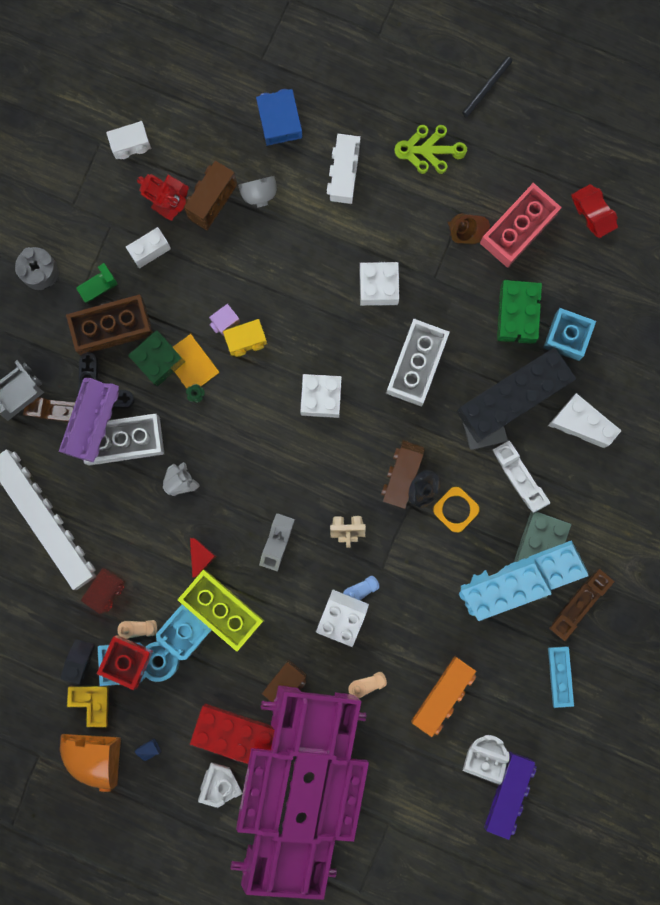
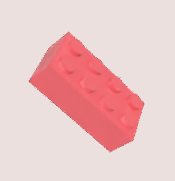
[480,183,562,268]

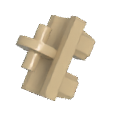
[330,516,366,548]

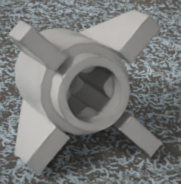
[163,462,200,496]

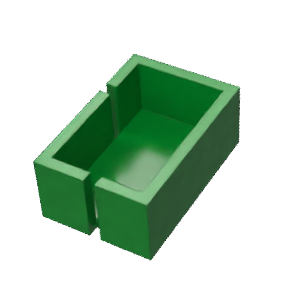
[497,280,542,344]

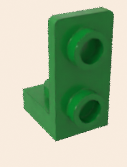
[76,263,118,303]

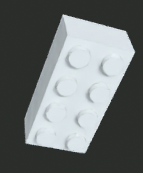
[386,319,449,407]
[84,414,164,465]

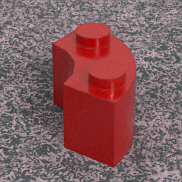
[571,184,618,238]

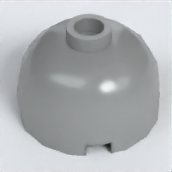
[238,176,277,208]

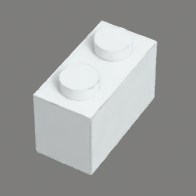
[106,121,151,159]
[126,227,171,268]

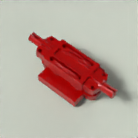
[137,174,189,221]

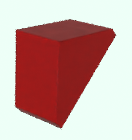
[190,538,217,578]

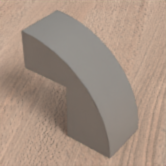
[259,513,295,571]

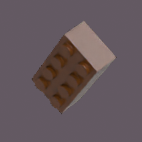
[66,294,153,355]

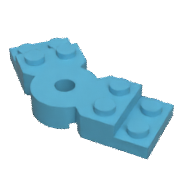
[98,605,211,686]

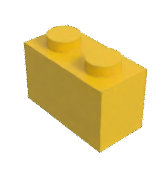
[223,319,267,357]

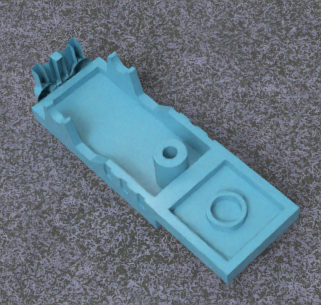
[459,540,588,621]

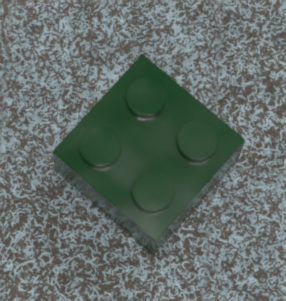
[128,330,185,387]

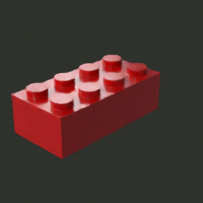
[190,704,275,764]

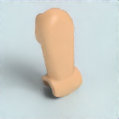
[117,620,157,639]
[349,672,387,698]

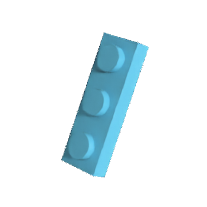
[548,646,574,708]

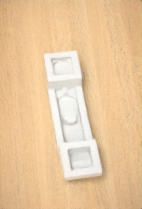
[493,440,550,513]

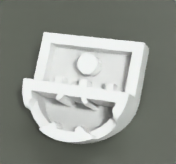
[463,735,509,784]

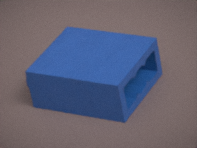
[256,89,302,146]

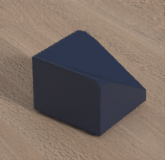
[135,739,162,761]

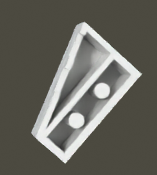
[327,134,360,204]

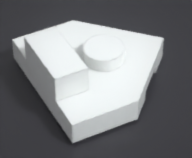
[198,762,243,808]

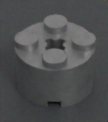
[15,247,59,290]

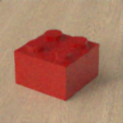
[97,635,153,690]

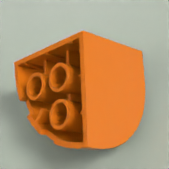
[60,734,121,792]

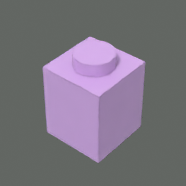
[209,304,240,336]

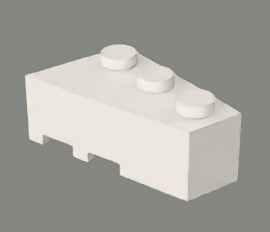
[548,393,621,448]

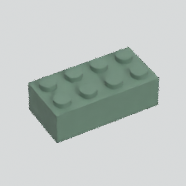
[514,512,571,598]

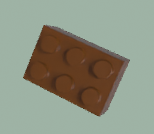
[184,160,237,231]

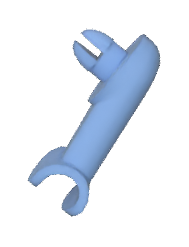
[343,576,379,600]

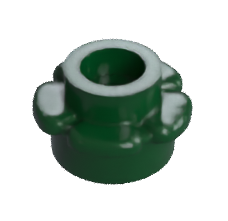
[186,384,205,403]

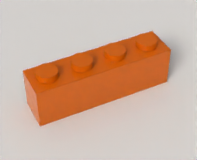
[411,656,476,737]

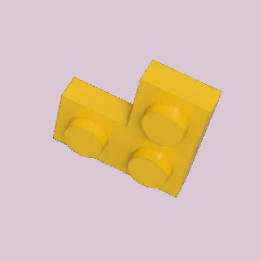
[67,686,109,727]

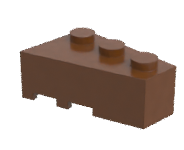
[381,440,424,509]

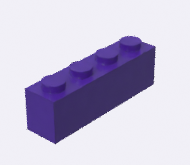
[484,752,536,840]

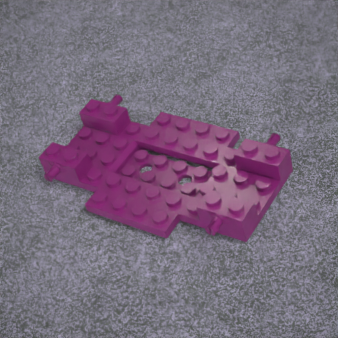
[231,686,369,900]

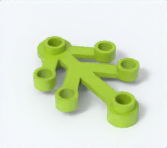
[395,125,467,174]

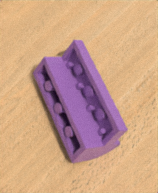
[59,378,119,463]

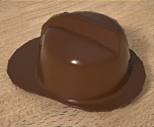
[447,213,490,244]

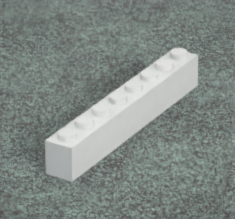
[0,449,96,590]

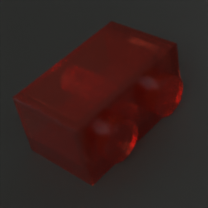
[81,568,125,614]

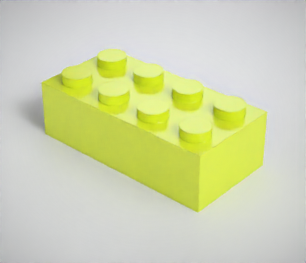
[178,570,264,651]

